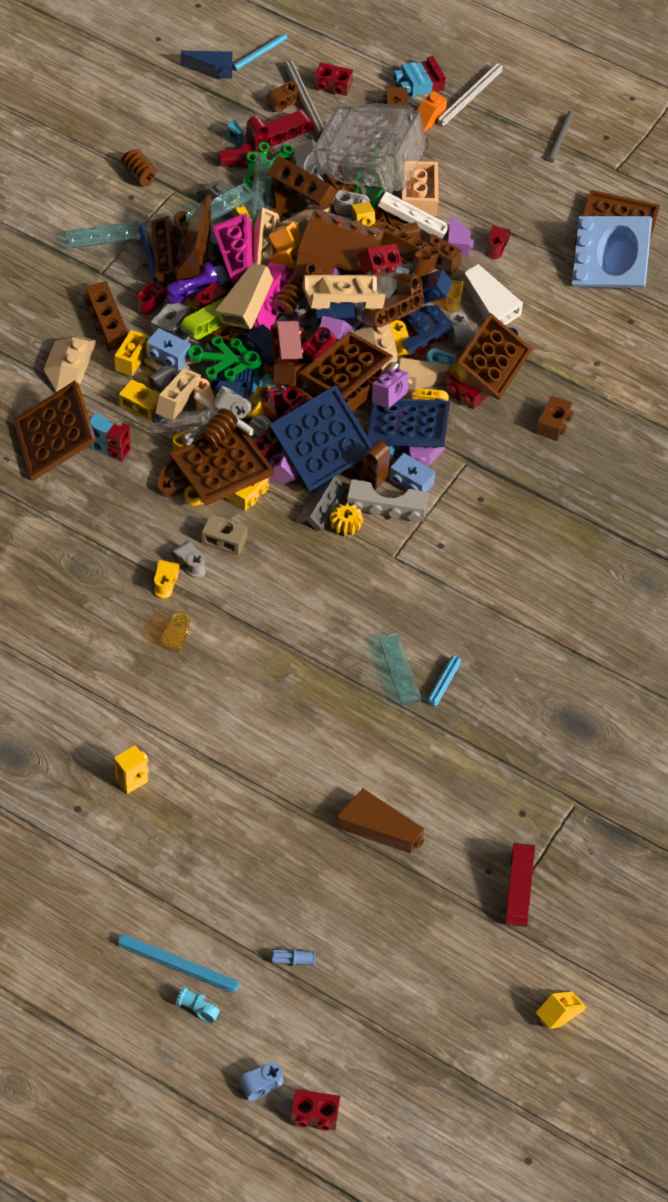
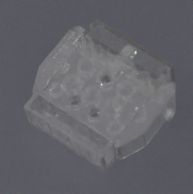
[312,103,427,194]

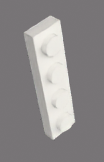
[378,192,450,239]

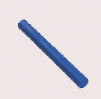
[138,224,158,282]

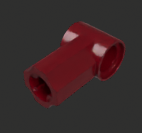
[219,144,254,168]

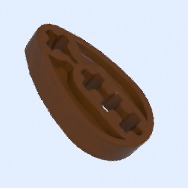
[157,459,190,497]

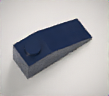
[181,50,232,79]

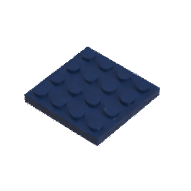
[269,385,373,492]
[367,399,450,448]

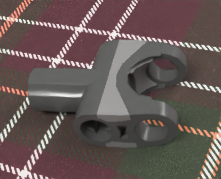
[145,355,191,393]

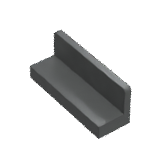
[295,476,347,531]

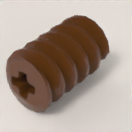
[121,149,157,186]
[271,275,305,316]
[199,408,238,450]

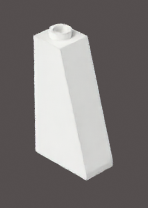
[463,264,523,325]

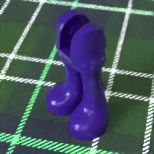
[166,262,217,304]

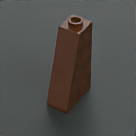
[337,788,425,854]

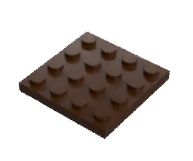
[575,190,660,245]
[13,380,97,481]
[169,427,274,506]

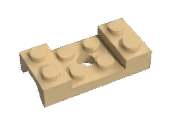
[302,275,385,310]

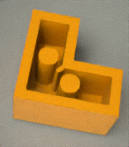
[269,221,302,270]

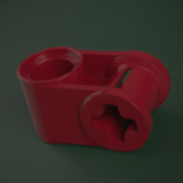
[486,225,511,259]
[137,281,168,315]
[197,282,229,311]
[302,327,336,362]
[260,385,288,423]

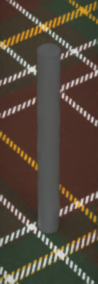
[547,111,574,163]

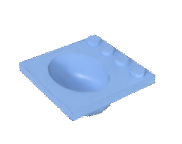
[572,216,652,288]

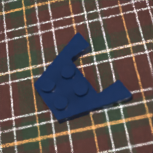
[389,305,453,355]

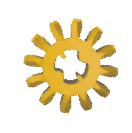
[329,502,363,536]

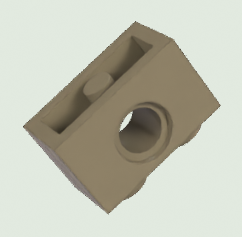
[202,515,247,556]

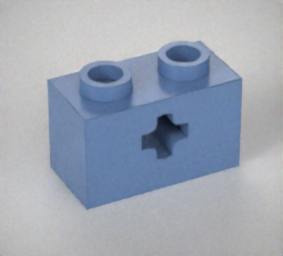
[146,328,191,370]
[390,453,436,492]

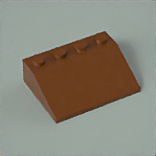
[174,195,211,281]
[297,209,384,275]
[447,313,533,400]
[300,331,393,399]

